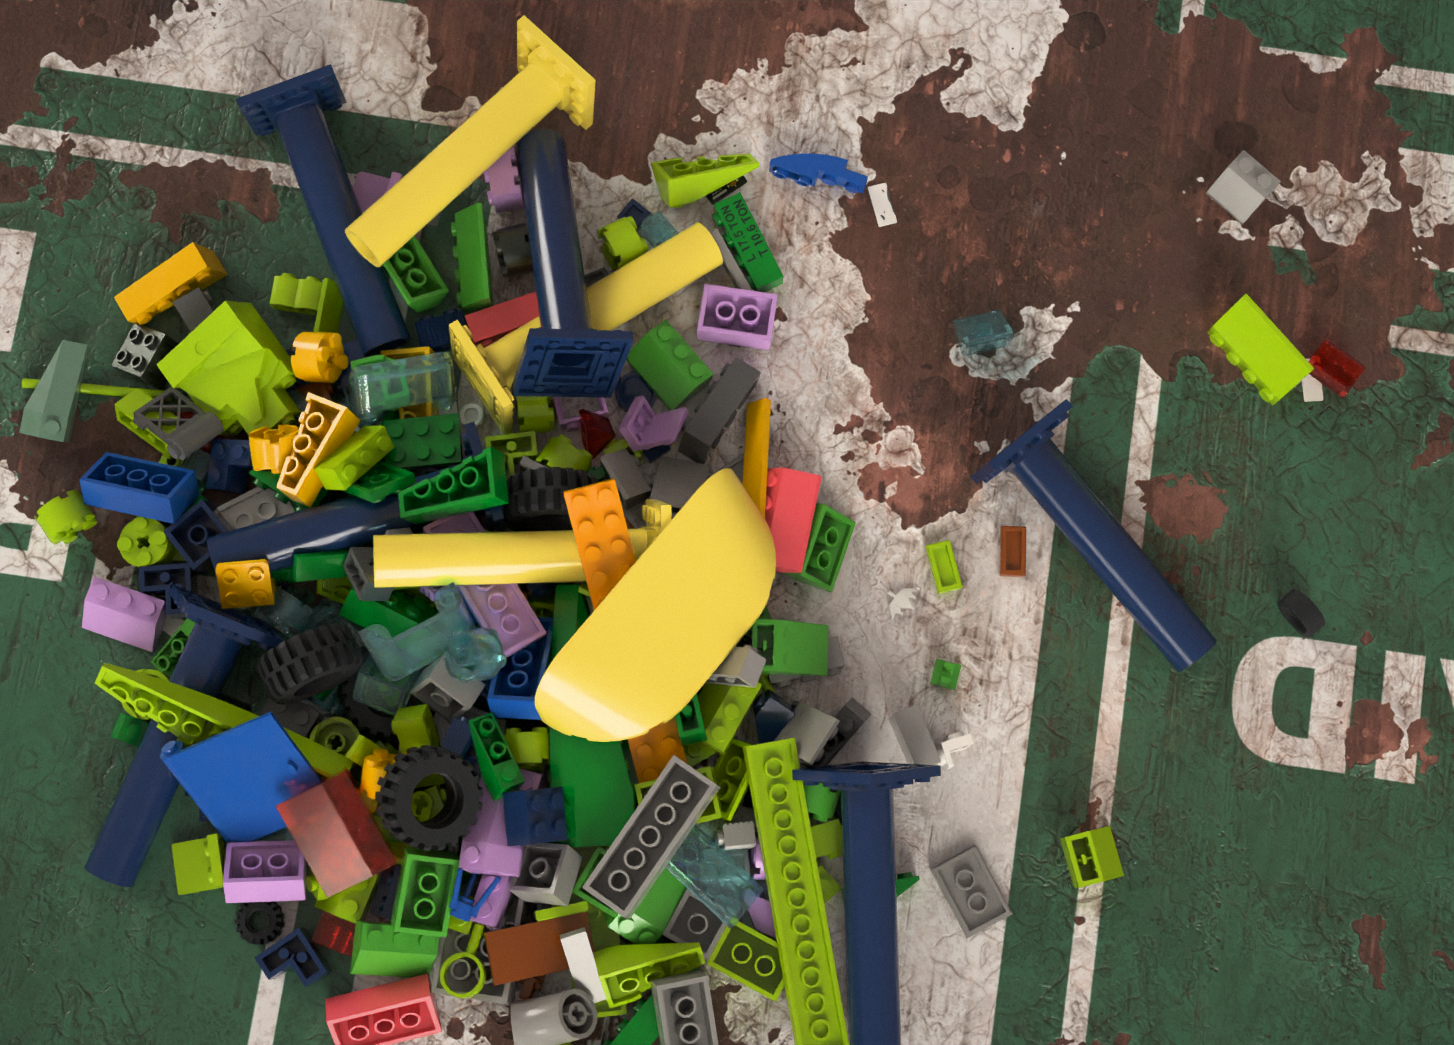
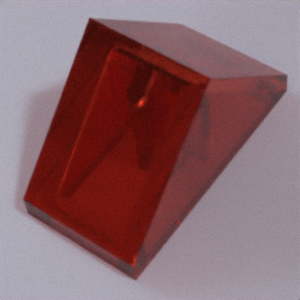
[578,409,616,460]

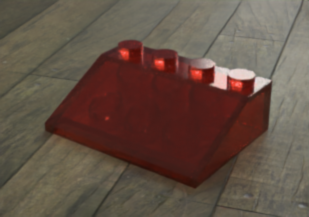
[276,767,397,898]

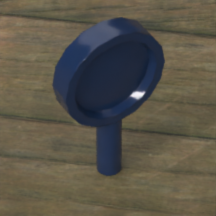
[615,372,657,412]

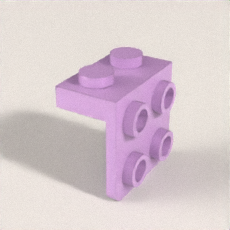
[353,172,403,213]
[618,395,689,451]

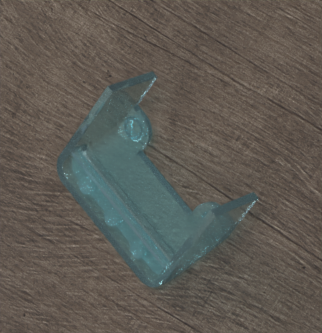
[344,352,456,427]

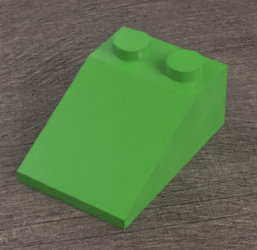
[603,864,692,944]

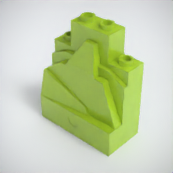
[157,301,301,436]

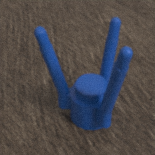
[449,868,501,922]

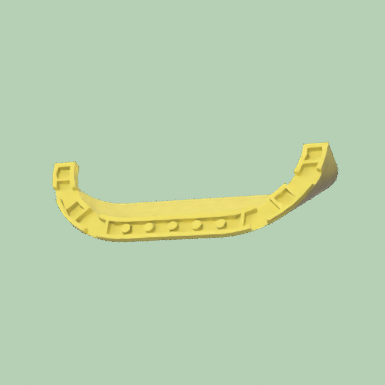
[534,468,776,742]

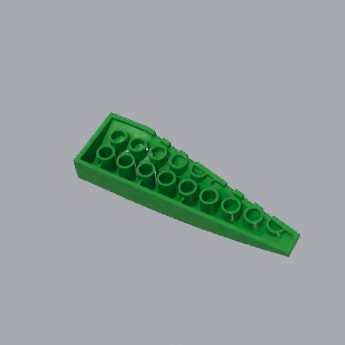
[550,585,636,847]

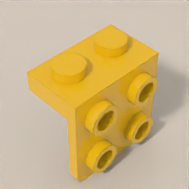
[216,559,276,609]

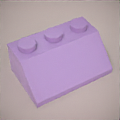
[697,284,778,351]
[82,576,168,653]
[223,840,307,903]

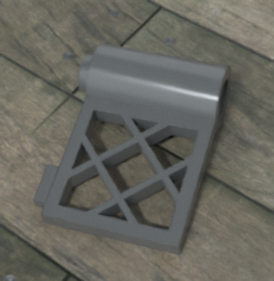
[133,386,224,460]

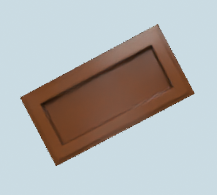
[1000,526,1027,577]

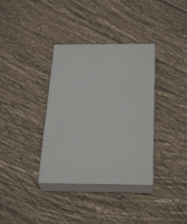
[930,845,1013,938]

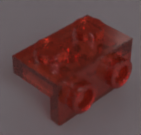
[1308,339,1366,398]

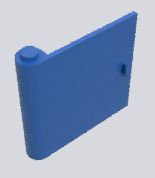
[160,711,339,843]

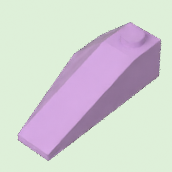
[459,776,523,877]

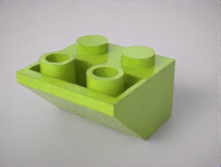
[1060,826,1124,889]

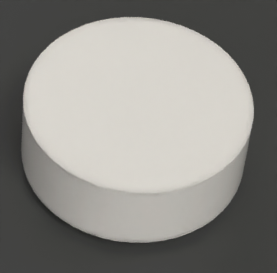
[459,403,485,429]

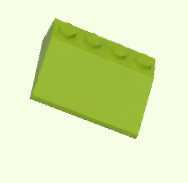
[1207,293,1314,405]

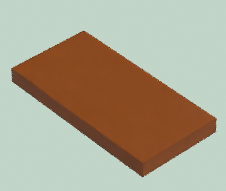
[484,911,595,986]

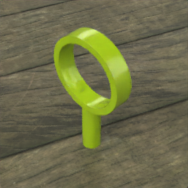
[440,923,486,999]

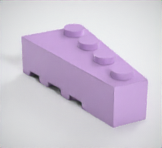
[484,146,525,213]

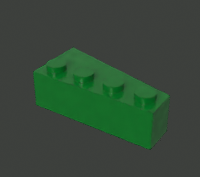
[398,446,509,524]

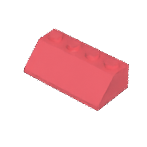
[765,468,822,573]
[325,974,442,1045]

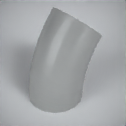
[511,988,597,1045]

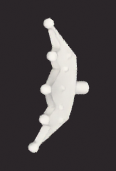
[888,587,920,623]

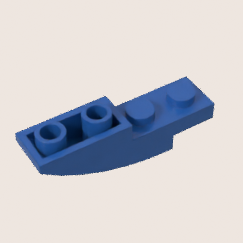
[769,153,868,193]

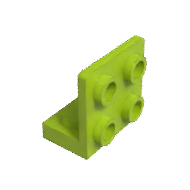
[172,833,226,895]

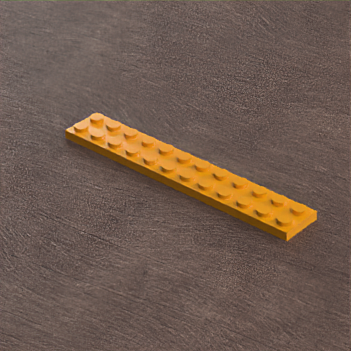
[563,479,687,783]

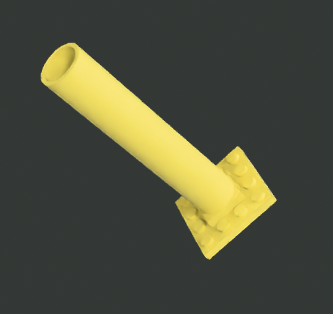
[345,15,596,267]
[449,222,723,435]
[373,499,672,588]

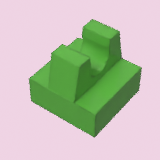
[930,659,961,690]

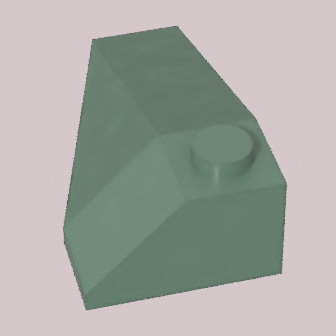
[19,340,88,442]

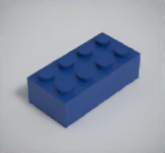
[79,452,199,524]
[487,617,553,720]

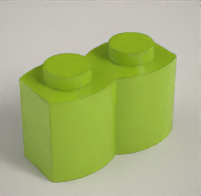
[269,273,323,316]

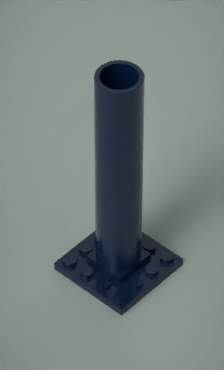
[236,64,411,357]
[511,129,634,398]
[971,399,1217,672]
[207,422,505,573]
[84,584,285,887]
[792,761,941,1045]

